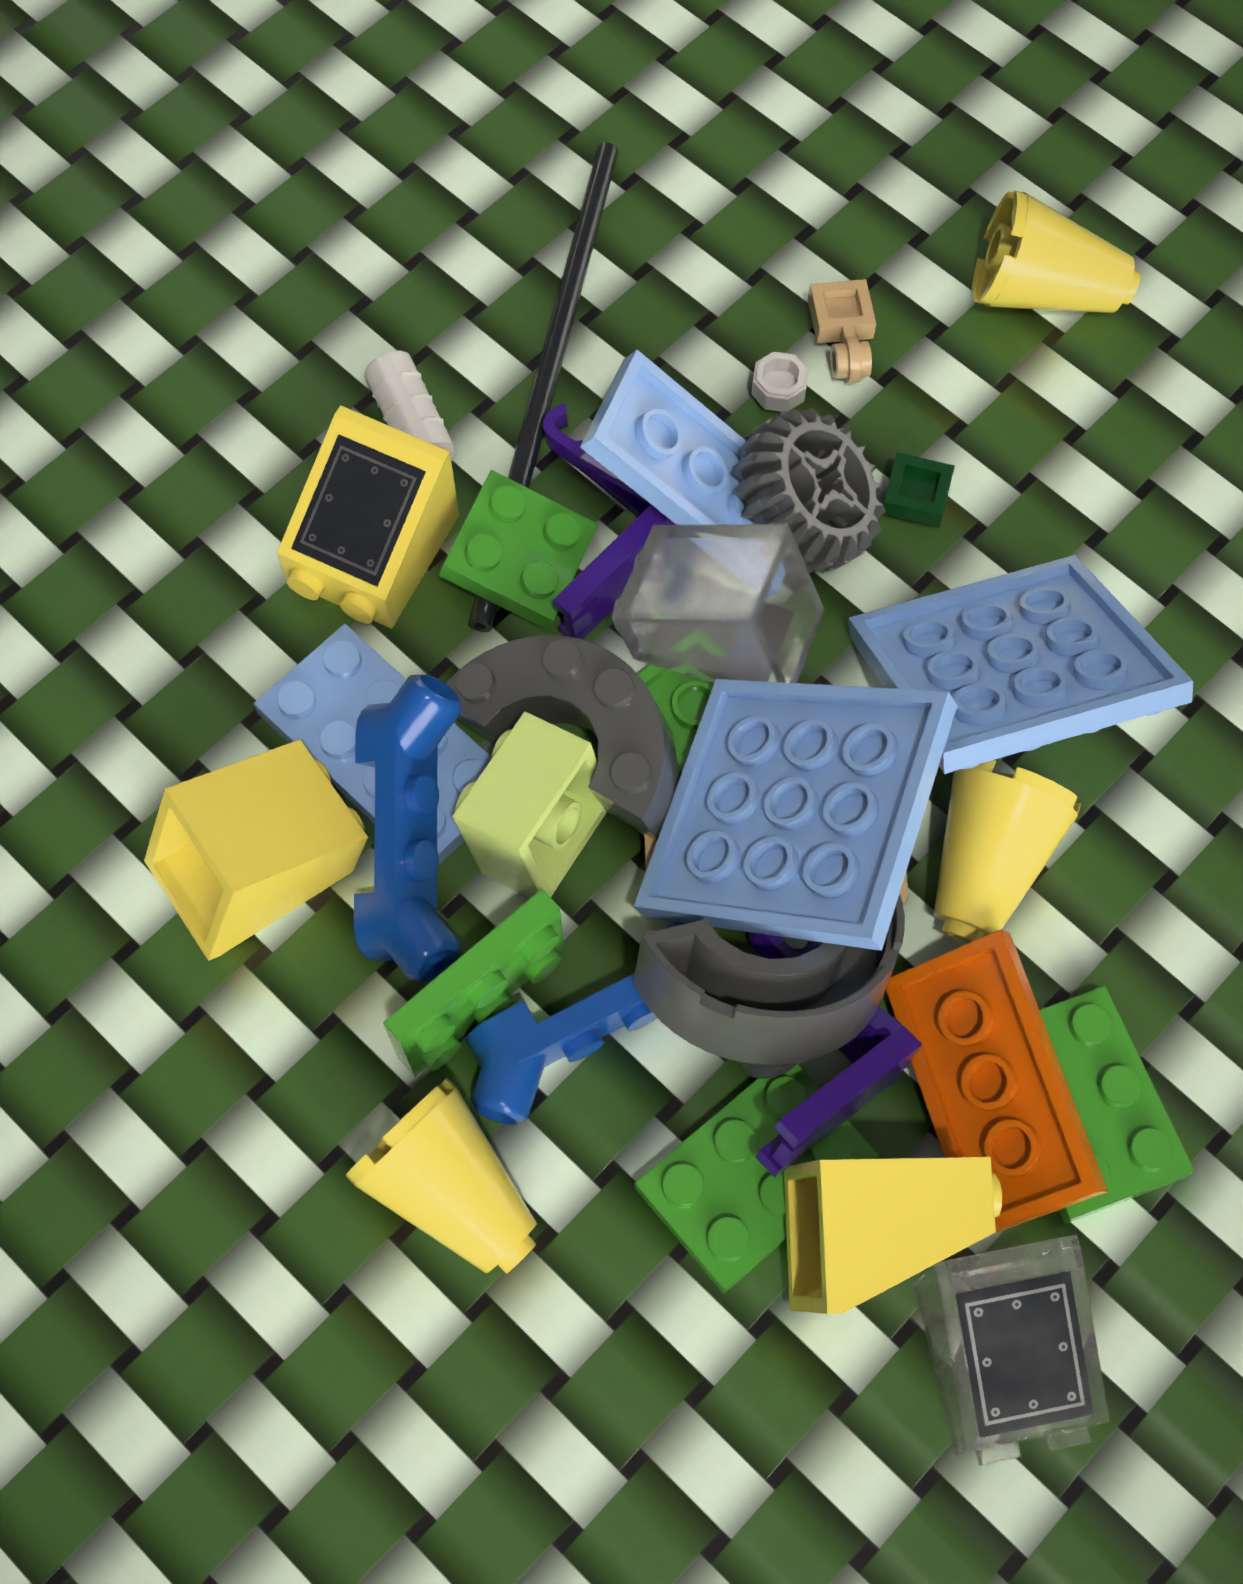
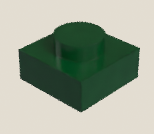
[883,452,955,528]

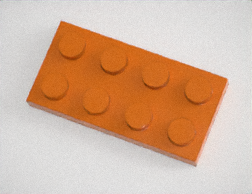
[886,929,1108,1234]

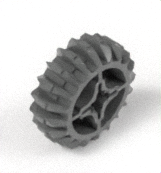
[733,408,886,574]

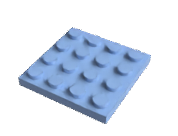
[848,555,1193,774]
[634,679,958,951]

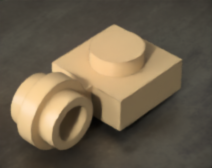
[808,279,876,384]

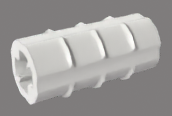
[364,351,456,461]

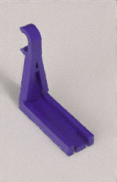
[543,403,689,640]
[749,932,922,1178]

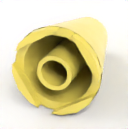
[972,190,1140,313]
[934,760,1081,944]
[345,1078,537,1274]

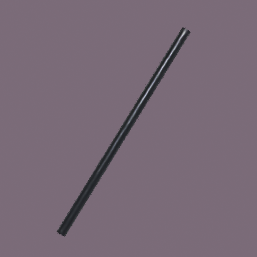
[468,142,619,632]

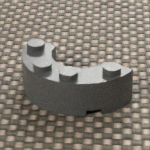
[446,635,680,841]
[633,893,905,1066]

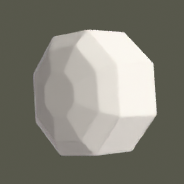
[751,352,809,412]

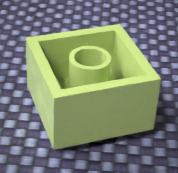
[452,711,607,898]

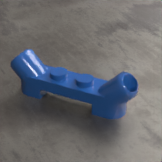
[354,675,462,982]
[466,922,687,1125]

